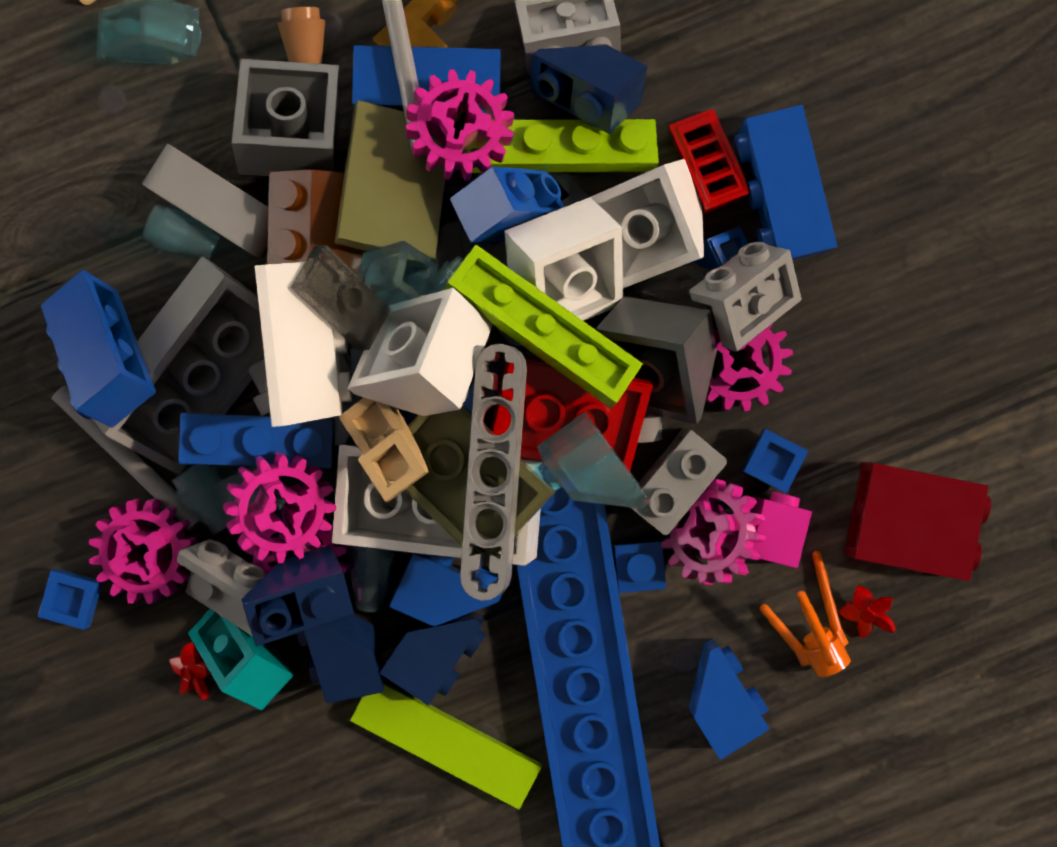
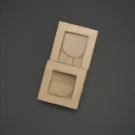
[339,397,429,502]

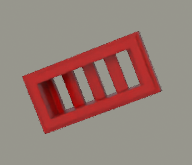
[668,109,751,215]

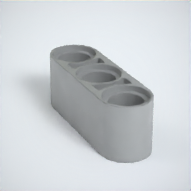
[142,143,268,259]

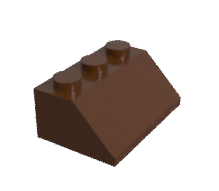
[267,169,383,324]

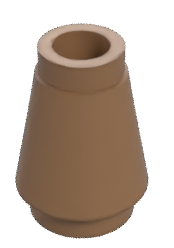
[277,7,325,64]

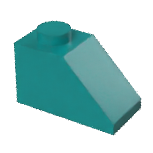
[188,609,294,711]

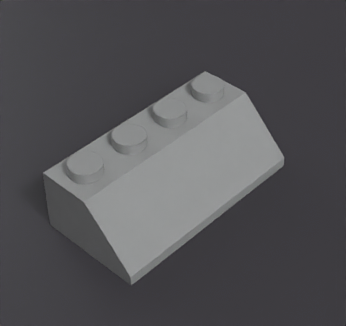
[92,256,264,475]

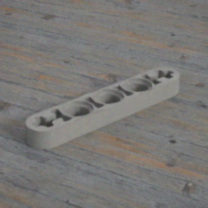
[460,344,527,601]

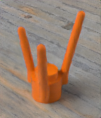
[759,551,851,678]

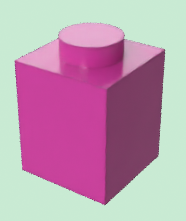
[752,491,812,568]

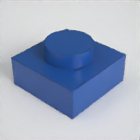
[741,429,808,494]
[613,540,667,594]
[38,568,103,630]

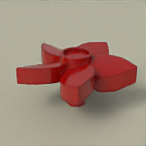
[838,585,896,639]
[169,642,211,700]

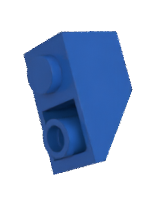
[450,166,564,242]
[389,553,502,626]
[689,638,770,760]

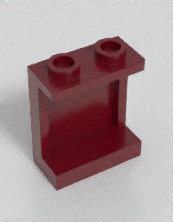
[843,461,991,581]

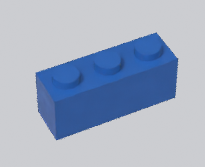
[352,45,501,124]
[734,104,837,261]
[41,269,156,428]
[178,413,333,468]

